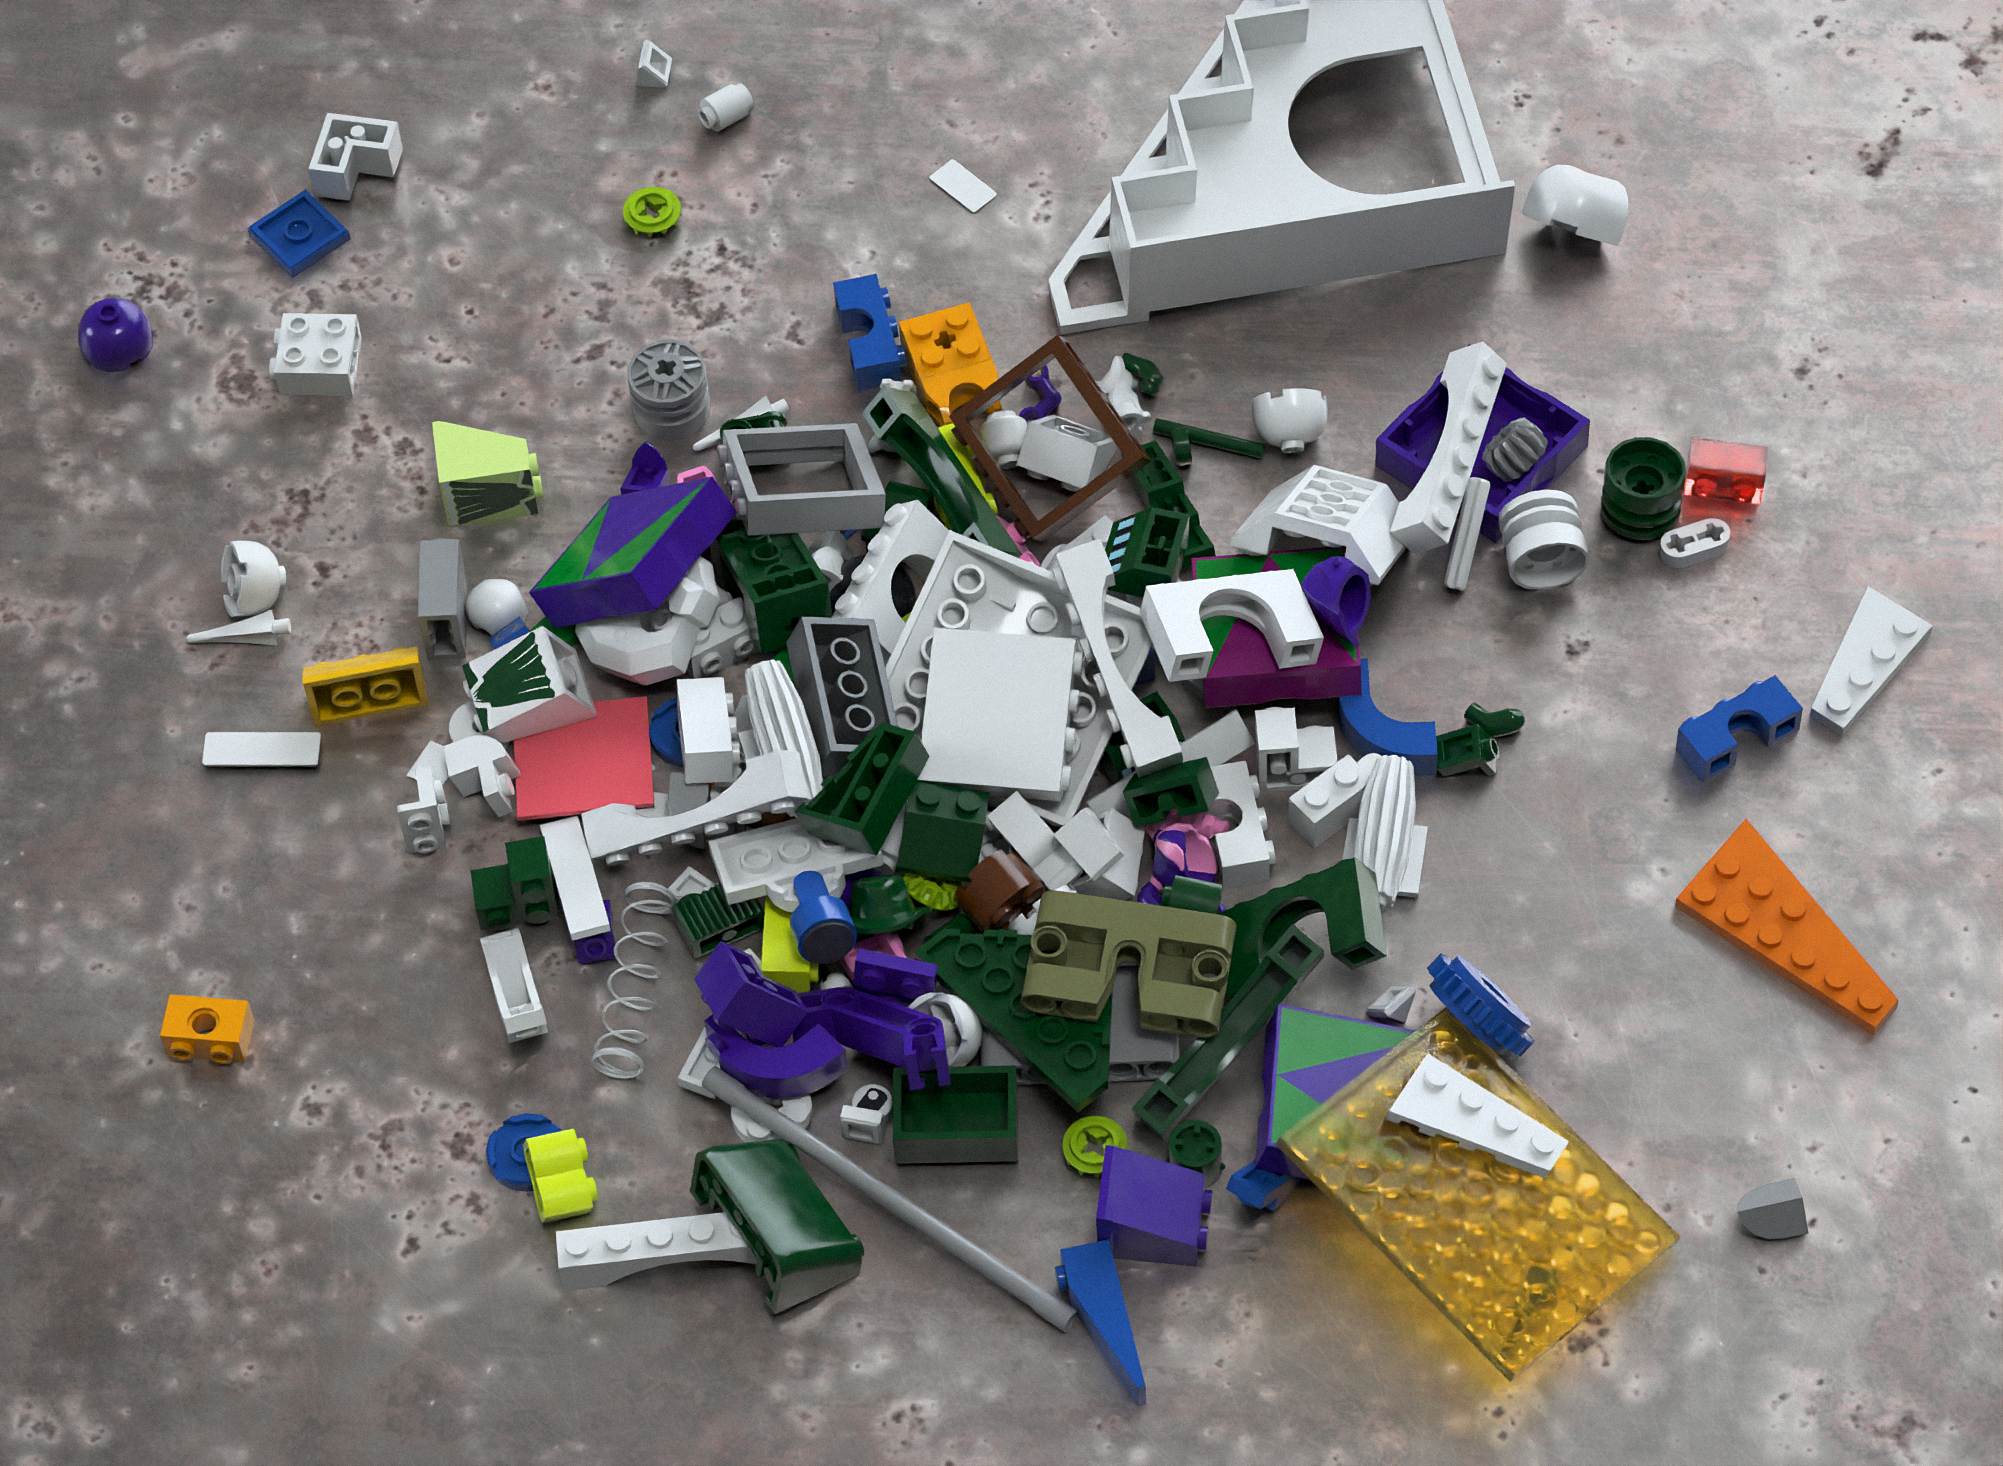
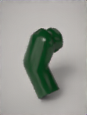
[1122,353,1164,396]

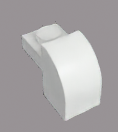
[443,735,521,817]

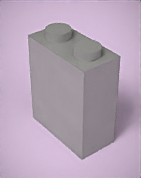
[418,538,468,660]

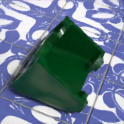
[690,1139,864,1314]

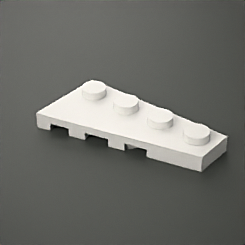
[1810,586,1933,736]
[1385,1053,1569,1179]

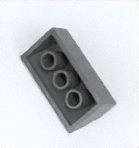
[786,617,898,776]

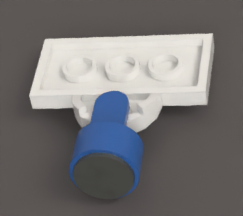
[708,818,883,964]

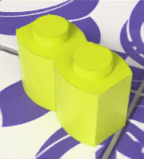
[523,1128,598,1223]

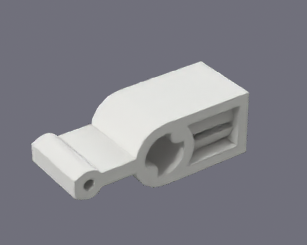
[986,791,1085,891]

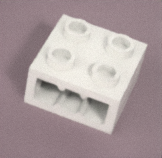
[269,313,361,396]

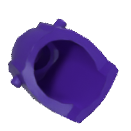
[1301,556,1371,648]

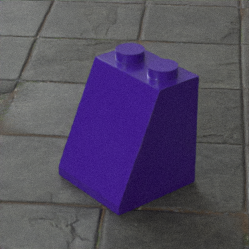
[1096,1145,1213,1266]

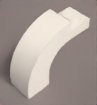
[479,928,548,1043]

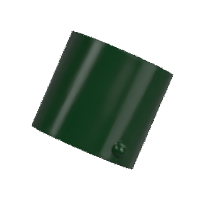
[1165,1120,1226,1188]

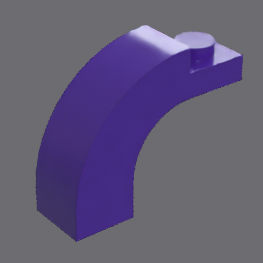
[704,1014,848,1098]

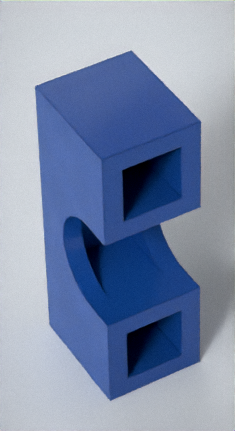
[833,274,907,391]
[1676,675,1803,782]

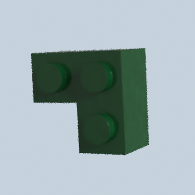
[470,836,559,931]

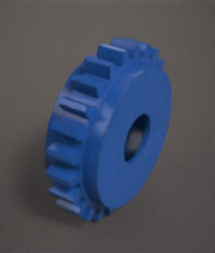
[1427,953,1534,1057]

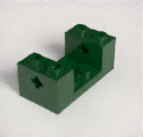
[710,514,832,653]

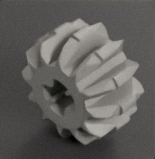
[1482,417,1548,482]

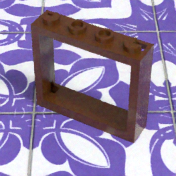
[949,335,1151,542]

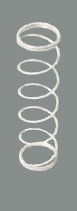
[592,882,676,1079]

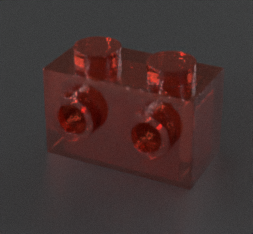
[1684,437,1768,505]

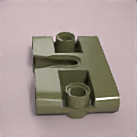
[1020,890,1237,1038]

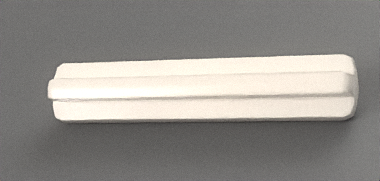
[1444,477,1490,590]

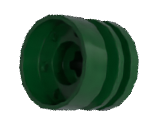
[1601,437,1686,540]

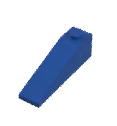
[1054,1239,1146,1406]

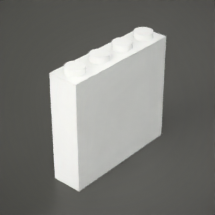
[917,628,1084,802]

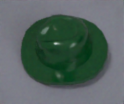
[850,875,933,936]

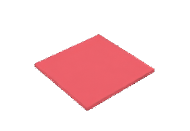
[514,696,655,821]

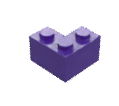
[694,941,808,1048]

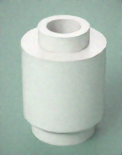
[698,83,754,132]

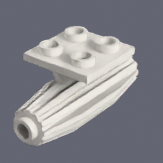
[738,660,834,820]
[1343,755,1428,912]

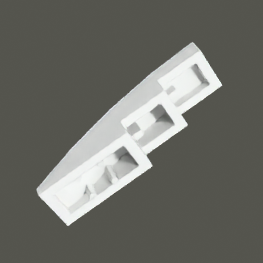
[539,816,611,941]

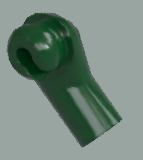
[1464,702,1525,738]

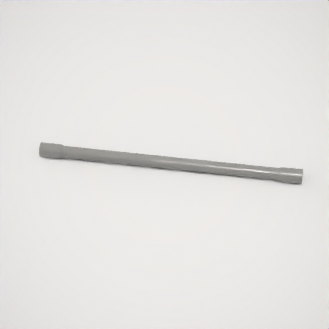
[702,1066,1079,1332]

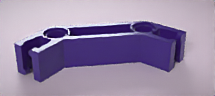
[792,987,951,1091]

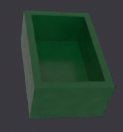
[893,1065,1018,1163]

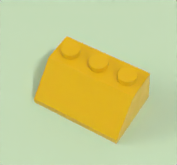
[302,646,429,727]

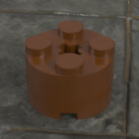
[954,848,1046,934]

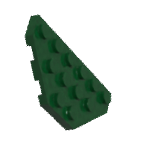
[914,929,1113,1112]

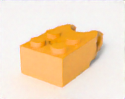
[899,302,1002,427]

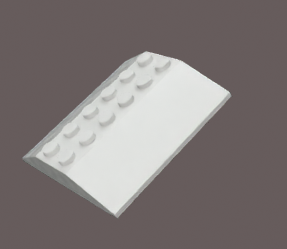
[885,530,1153,827]

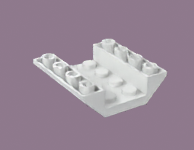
[1230,465,1406,586]

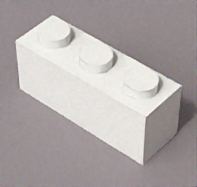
[677,677,740,784]

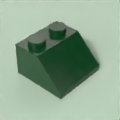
[896,780,989,883]

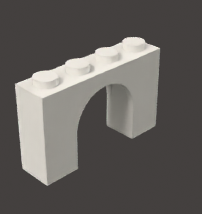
[831,500,949,667]
[1140,569,1324,682]

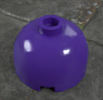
[78,297,153,372]

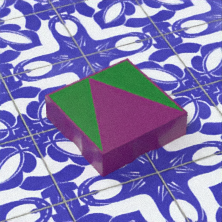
[1191,546,1362,708]

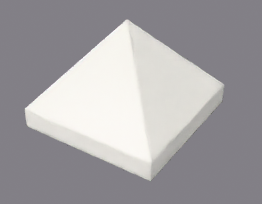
[1366,986,1416,1023]

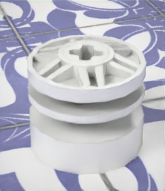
[1498,489,1589,590]

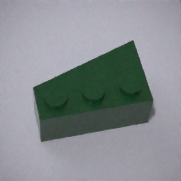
[794,722,930,856]

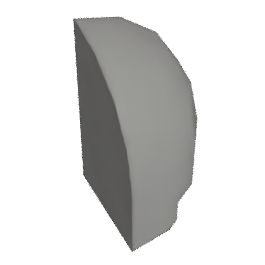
[1737,1178,1809,1239]

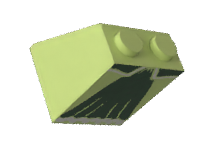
[432,421,544,527]

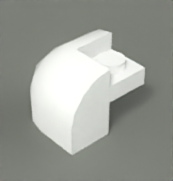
[1521,165,1628,246]

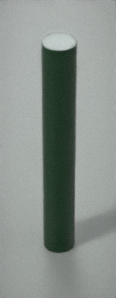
[1153,418,1265,459]

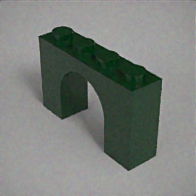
[1218,857,1387,999]

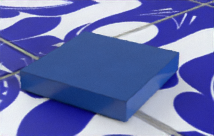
[247,189,351,278]

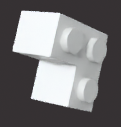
[308,113,403,201]
[1255,707,1337,793]

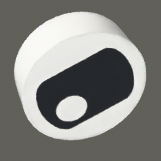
[852,1084,893,1123]

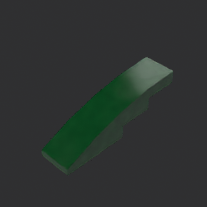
[1121,440,1216,570]

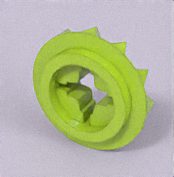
[623,187,682,238]
[902,872,961,910]
[1062,1116,1128,1178]

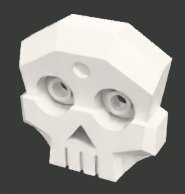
[575,555,732,686]

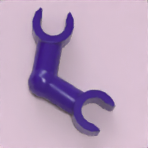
[1019,365,1062,422]

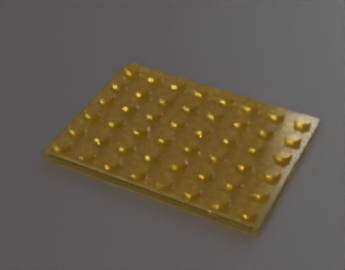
[1276,1007,1681,1382]

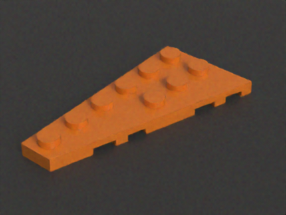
[1675,819,1899,1035]

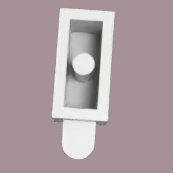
[1288,753,1382,848]

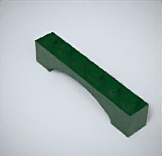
[862,387,1022,558]
[1132,924,1324,1141]

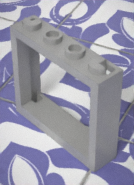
[717,423,886,536]

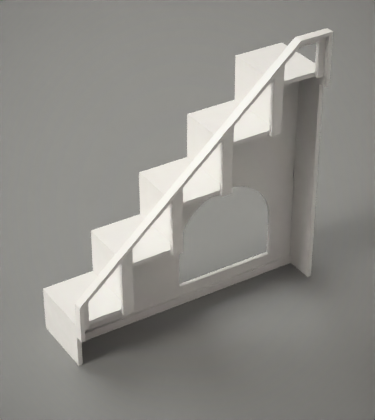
[1048,0,1515,335]

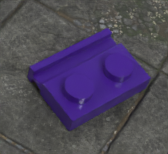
[853,948,938,1007]

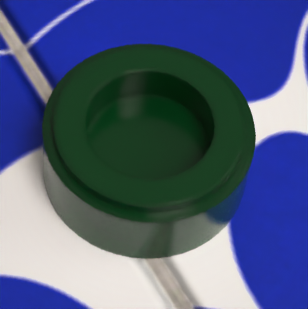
[1171,427,1192,466]

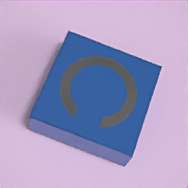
[489,616,530,649]

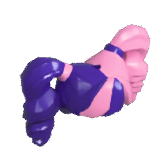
[1137,809,1230,913]

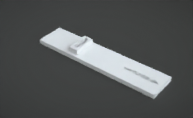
[1086,710,1255,820]

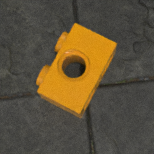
[160,994,254,1064]

